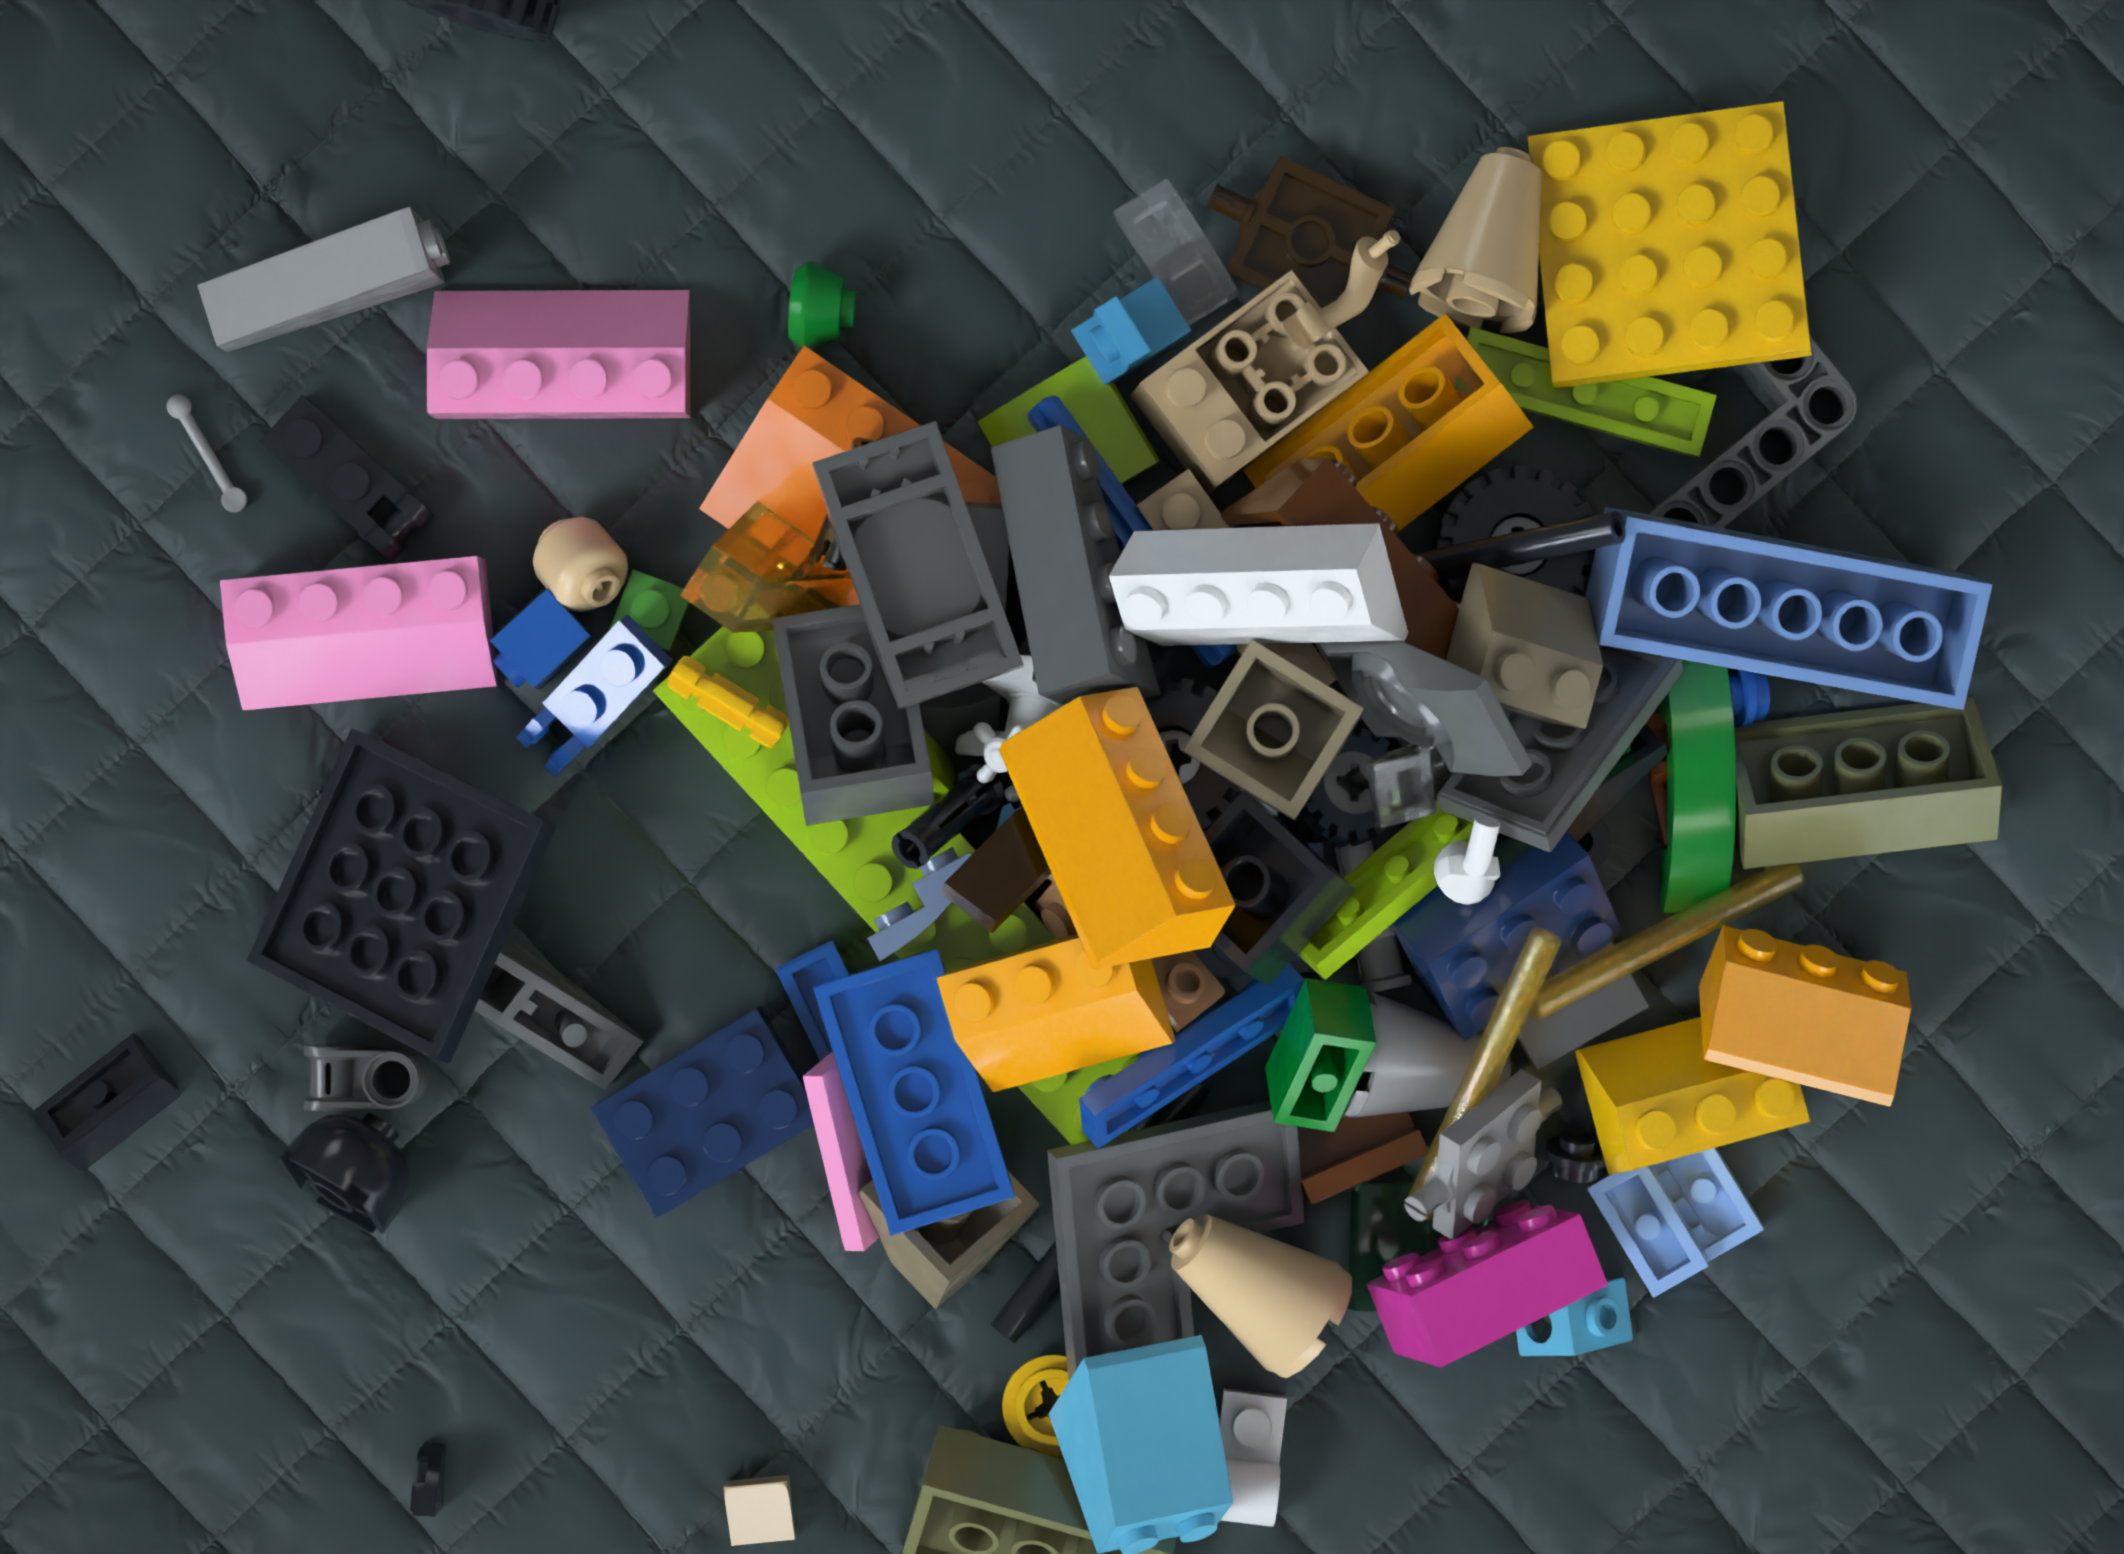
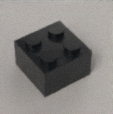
[1204,790,1356,986]

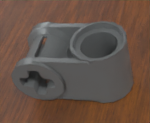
[304,1044,430,1111]

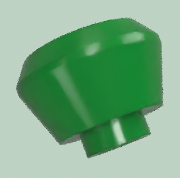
[788,261,857,348]

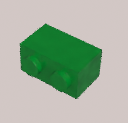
[1265,978,1377,1132]

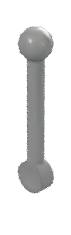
[166,394,248,513]

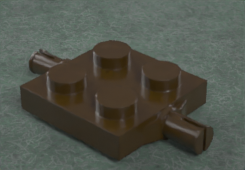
[1206,155,1414,327]

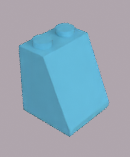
[1049,1335,1233,1554]

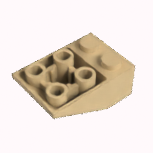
[1130,270,1369,496]

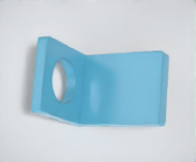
[1516,1278,1633,1356]

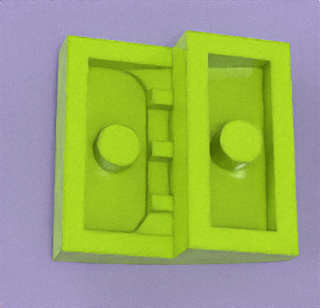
[978,356,1160,485]

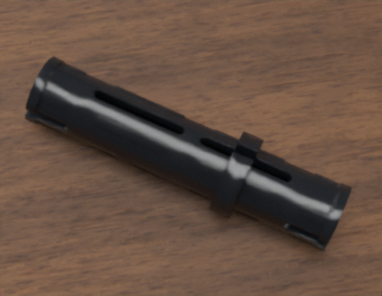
[891,760,1013,869]

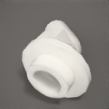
[1434,816,1500,905]

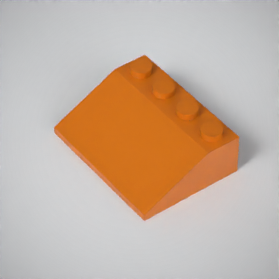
[699,346,1001,607]

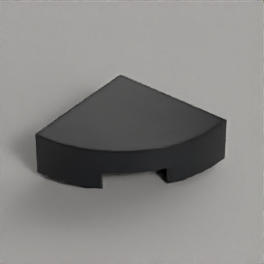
[410,1443,446,1517]

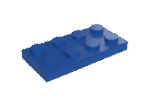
[813,947,1015,1236]

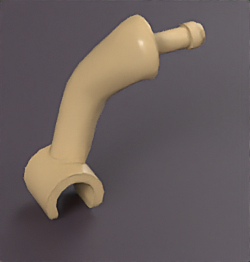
[1280,230,1400,350]

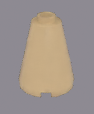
[1409,147,1542,333]
[1169,1214,1352,1378]

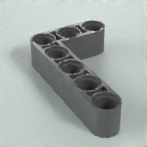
[1646,337,1857,528]

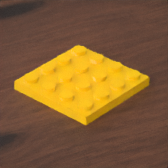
[1527,101,1812,388]

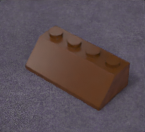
[1220,457,1461,660]

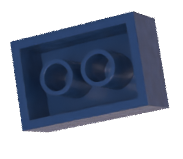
[1391,831,1623,1041]
[590,1006,814,1219]

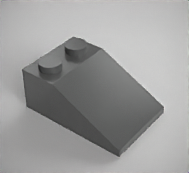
[772,604,935,826]

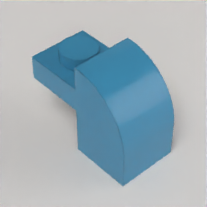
[1071,276,1192,386]

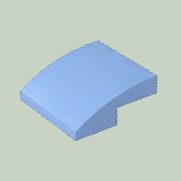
[1587,1148,1764,1298]

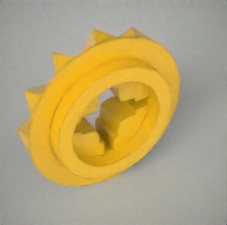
[1002,1354,1069,1457]

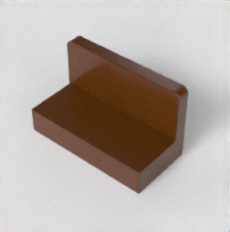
[1297,1112,1429,1204]

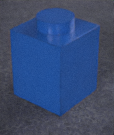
[490,589,596,690]

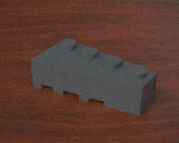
[991,425,1161,705]

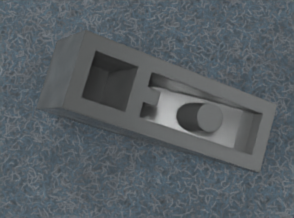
[474,935,644,1090]

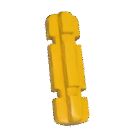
[667,656,789,748]

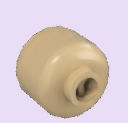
[532,517,629,612]

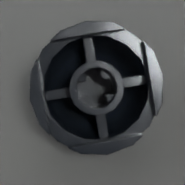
[278,1113,410,1234]

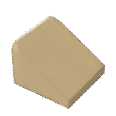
[723,1475,795,1546]

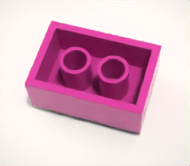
[1366,1200,1608,1368]

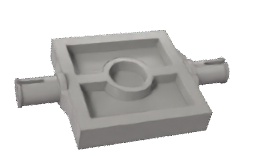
[1404,1069,1562,1240]

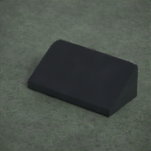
[33,1033,181,1170]

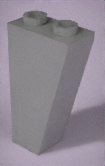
[197,207,450,352]

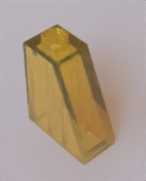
[680,501,854,633]

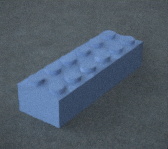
[1585,506,1993,710]

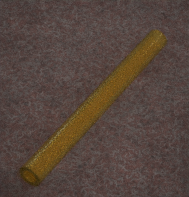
[1522,863,1803,1020]
[1404,927,1562,1220]

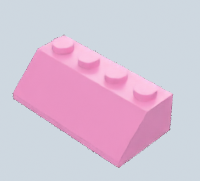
[427,290,691,419]
[220,556,498,710]

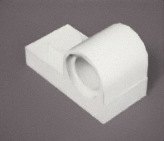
[1219,1388,1287,1527]

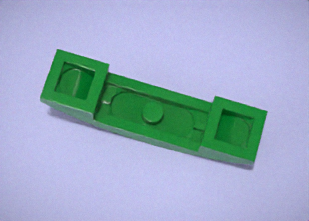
[1660,660,1736,913]

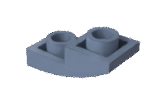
[867,847,972,961]

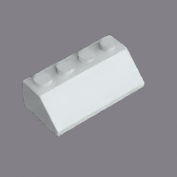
[1109,523,1408,646]

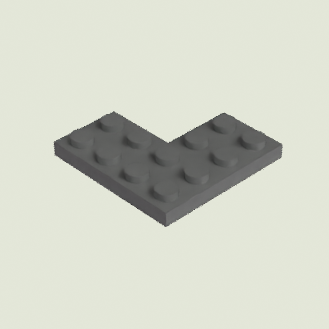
[1047,1100,1305,1380]

